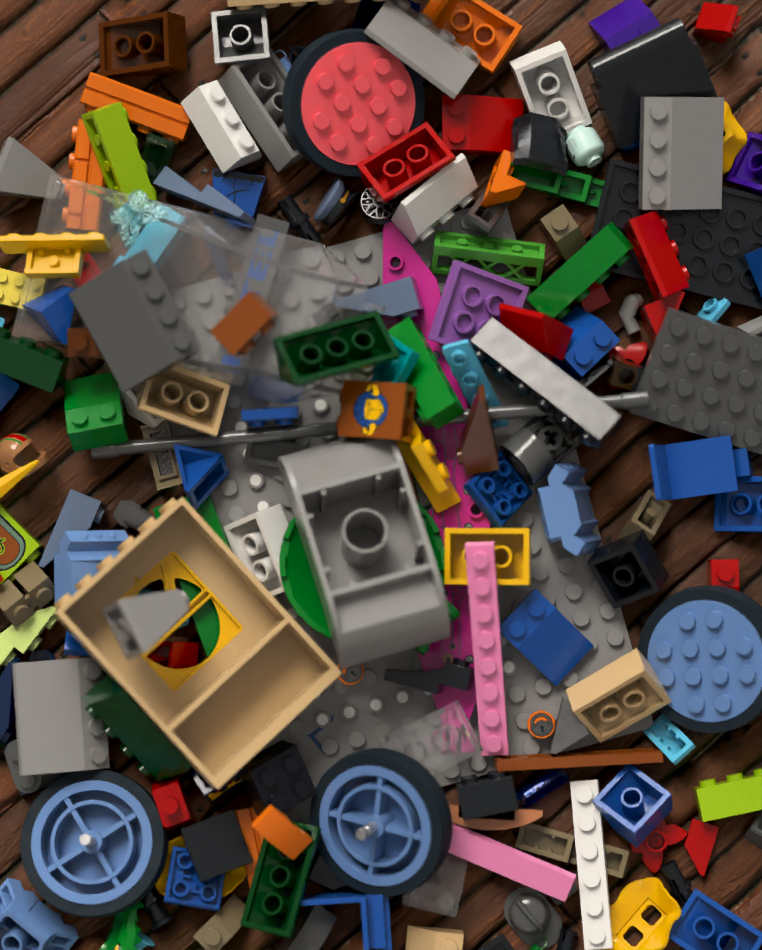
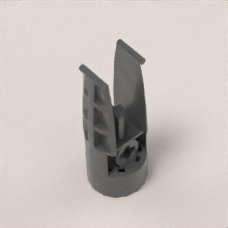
[499,360,634,485]

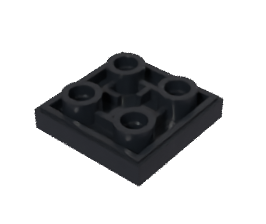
[180,809,253,883]

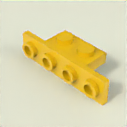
[0,232,111,278]
[395,418,461,513]

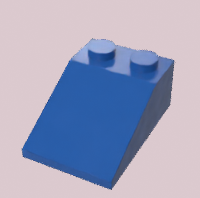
[714,476,762,534]
[500,589,594,686]
[669,888,762,950]

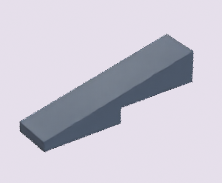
[153,166,257,226]

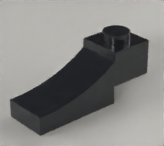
[383,657,475,694]

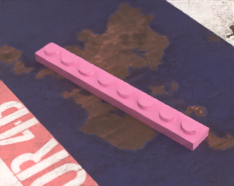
[465,541,509,756]

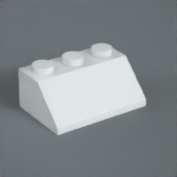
[181,80,262,173]
[391,153,478,245]
[223,504,289,596]

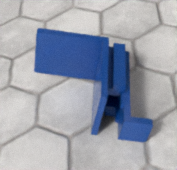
[648,435,754,501]
[301,890,392,950]

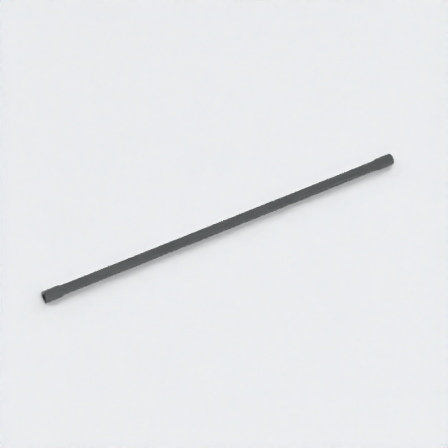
[91,391,649,459]

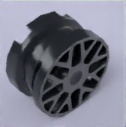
[360,188,399,227]

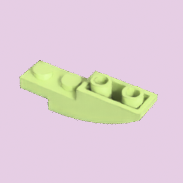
[0,606,57,670]

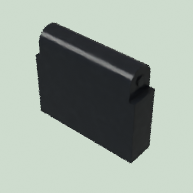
[587,17,717,150]

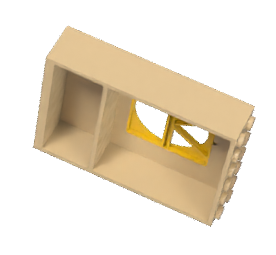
[52,497,342,790]

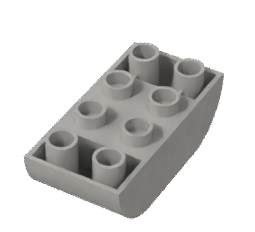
[277,437,450,669]

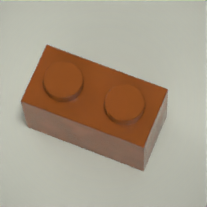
[210,291,279,356]

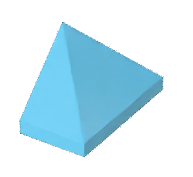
[643,713,696,765]

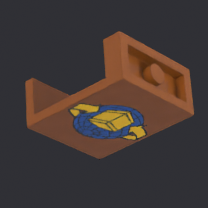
[336,380,417,444]

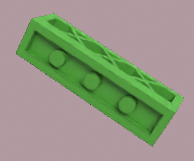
[431,230,545,286]

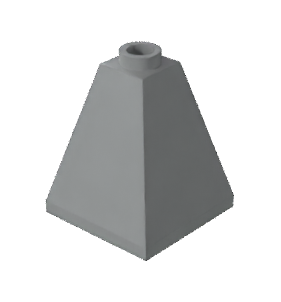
[0,137,66,200]
[101,589,190,660]

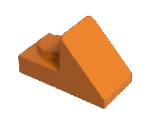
[481,149,526,208]

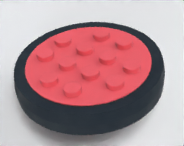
[282,29,425,176]

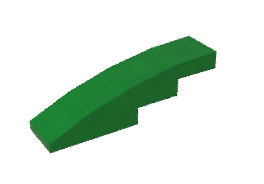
[510,161,604,208]

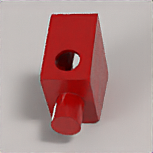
[152,774,196,831]

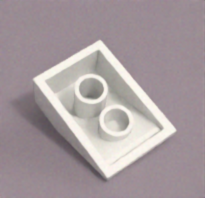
[509,41,592,134]

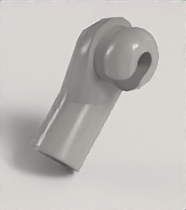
[619,293,644,335]

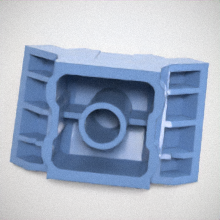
[536,462,603,556]
[54,530,128,603]
[0,878,79,950]

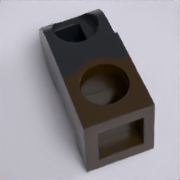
[606,355,645,392]

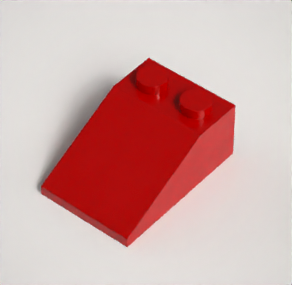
[441,95,524,155]

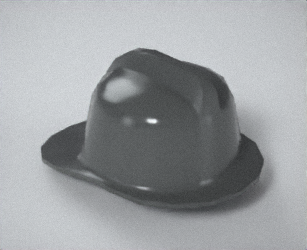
[504,887,563,949]

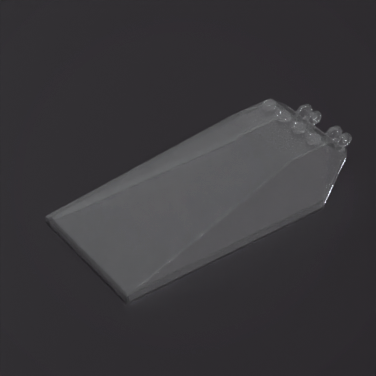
[12,174,386,405]

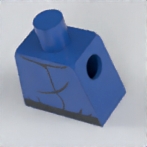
[213,169,266,236]

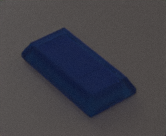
[517,768,570,809]

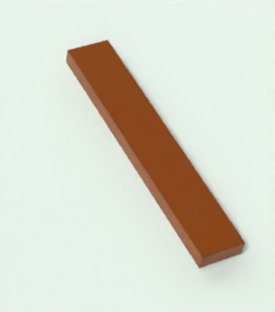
[493,747,663,772]

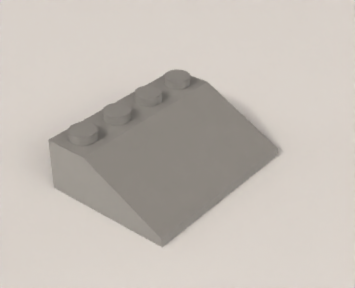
[638,97,724,210]
[12,657,110,776]

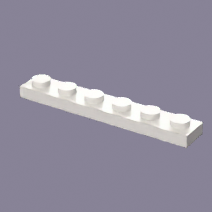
[570,779,614,950]

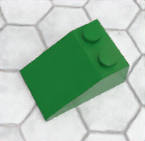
[64,372,129,452]

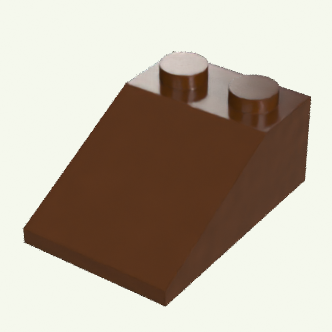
[99,11,187,77]

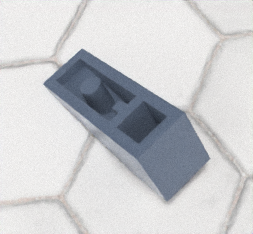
[332,276,424,321]
[38,489,106,568]

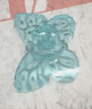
[109,190,168,249]

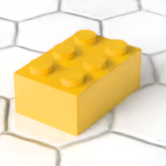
[444,528,531,585]

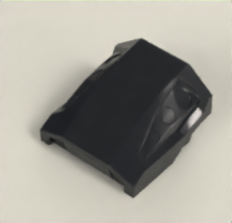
[510,112,568,176]

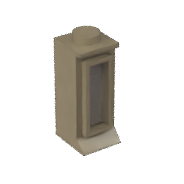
[140,420,183,491]

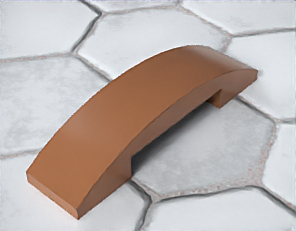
[449,804,543,830]

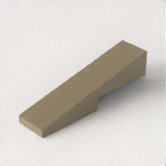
[515,823,632,878]

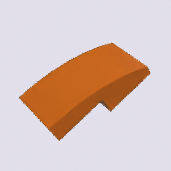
[251,804,313,860]

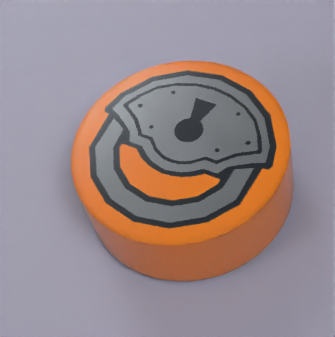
[337,663,364,685]
[527,710,555,738]

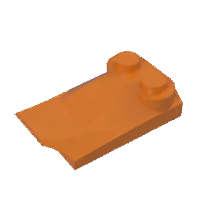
[422,0,523,74]

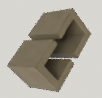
[0,561,54,628]

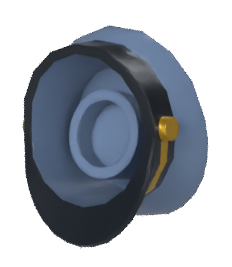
[314,177,360,226]

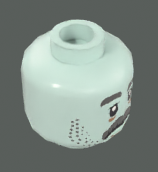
[565,125,605,168]

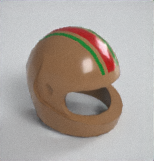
[0,433,49,480]

